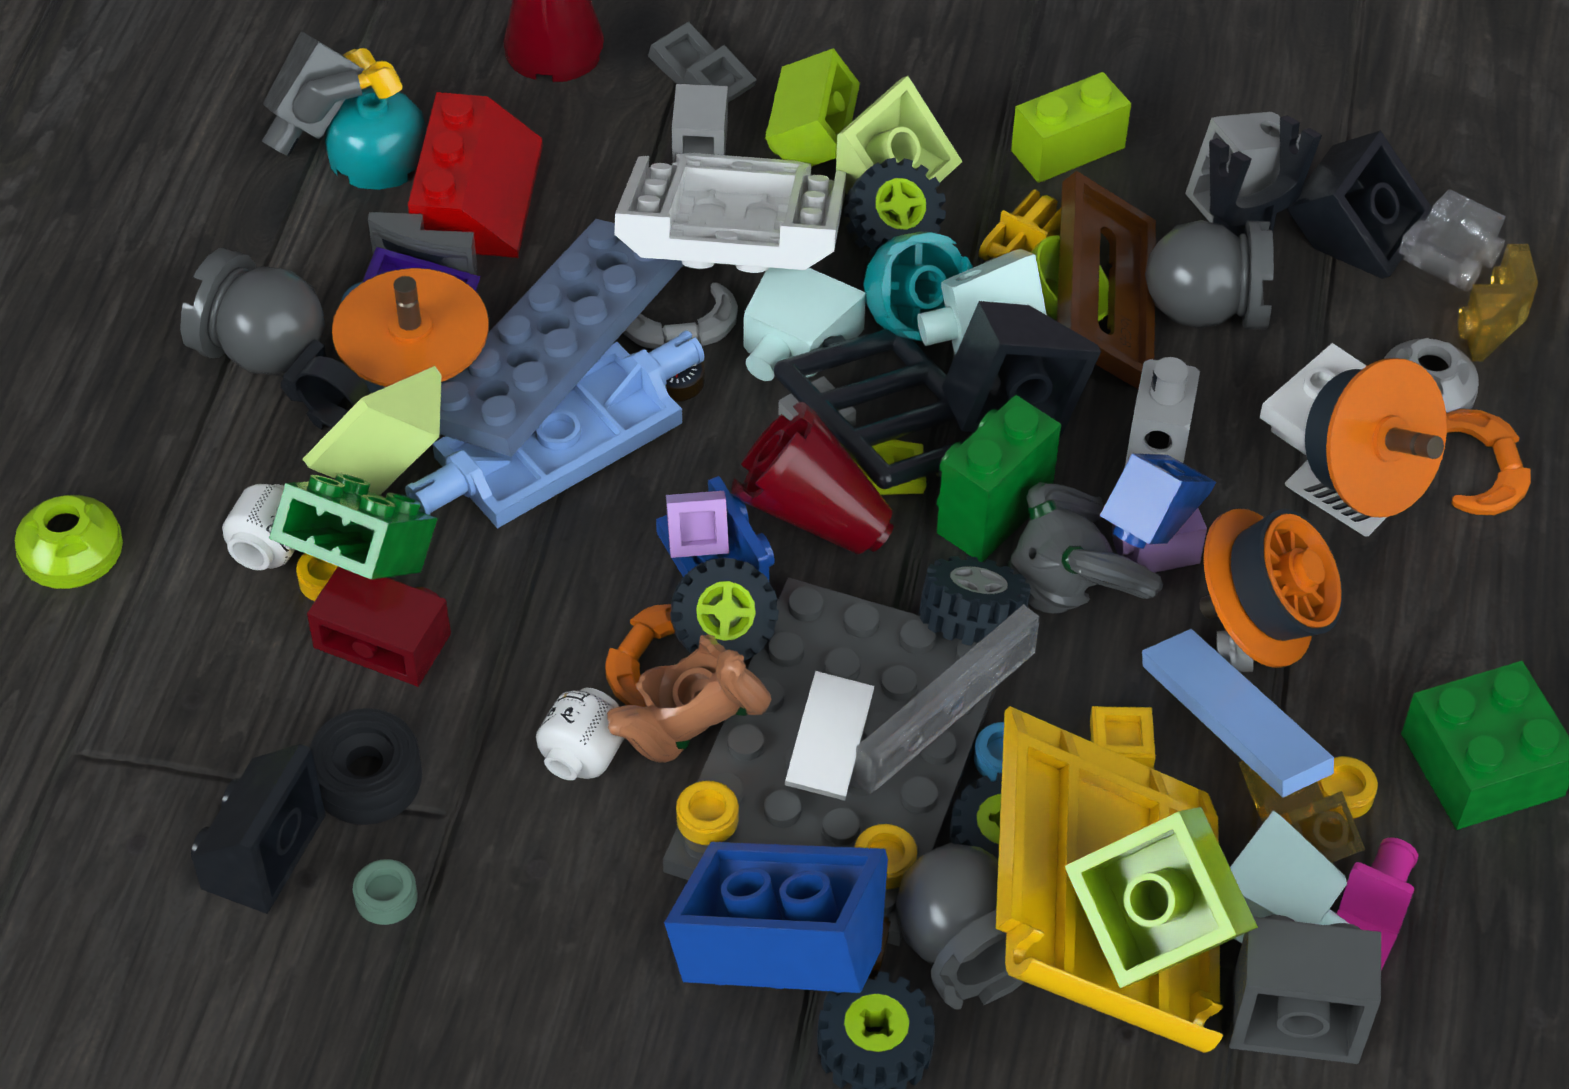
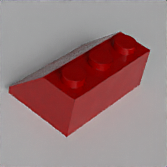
[408,92,543,258]

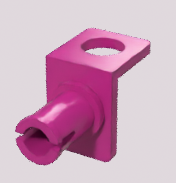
[1336,838,1418,970]

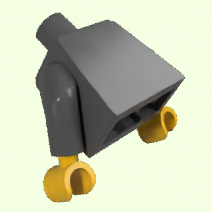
[262,31,402,157]

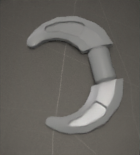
[623,283,738,349]

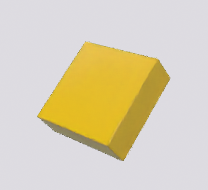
[1090,706,1156,769]

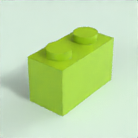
[765,48,860,166]
[1011,72,1131,183]

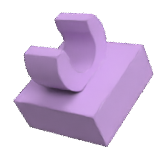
[666,491,729,558]

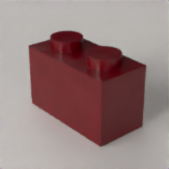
[307,567,451,687]

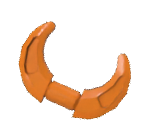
[1446,409,1531,515]
[605,604,675,707]

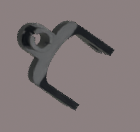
[1209,115,1322,237]

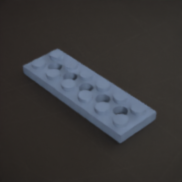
[439,219,683,457]

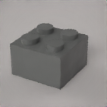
[1229,915,1381,1064]

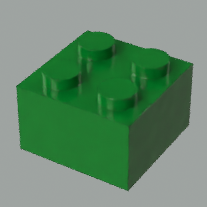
[1401,661,1569,830]

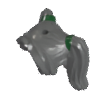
[1007,482,1163,614]

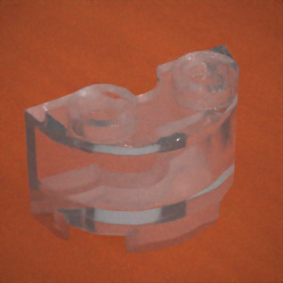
[1400,189,1506,292]

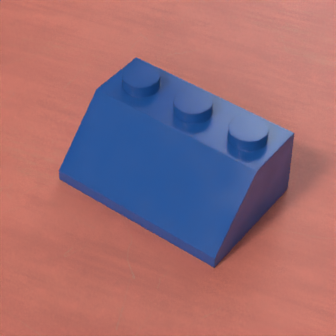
[664,842,888,993]

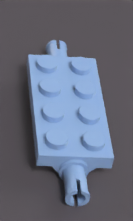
[405,330,704,529]

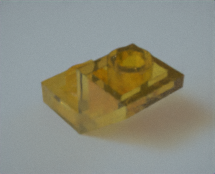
[1458,244,1538,361]
[1238,761,1365,863]

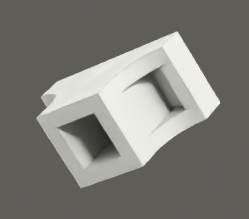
[1260,343,1366,456]

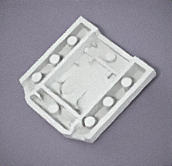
[615,153,846,273]

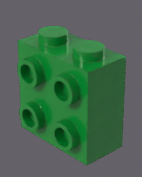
[937,395,1061,562]
[269,473,438,580]

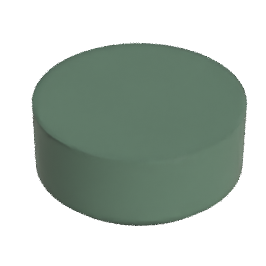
[353,859,418,925]

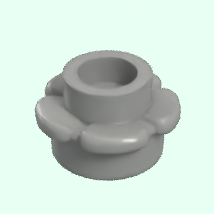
[1216,631,1254,672]

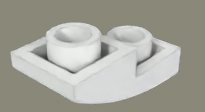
[785,671,875,801]

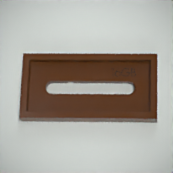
[1057,171,1156,390]

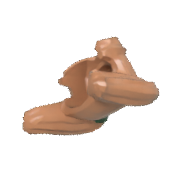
[607,635,772,763]

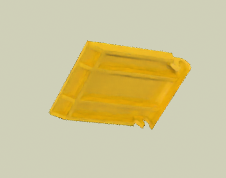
[996,706,1223,1053]

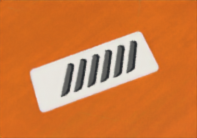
[1285,460,1387,536]

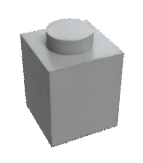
[672,84,728,163]

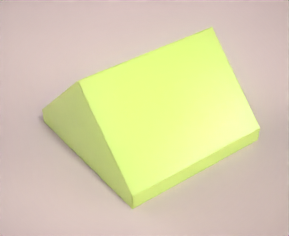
[836,76,962,221]
[303,366,442,496]

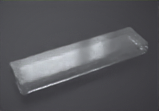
[854,604,1039,793]

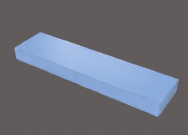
[1142,629,1334,798]

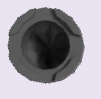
[1145,220,1274,330]
[180,248,325,376]
[896,843,1024,1009]

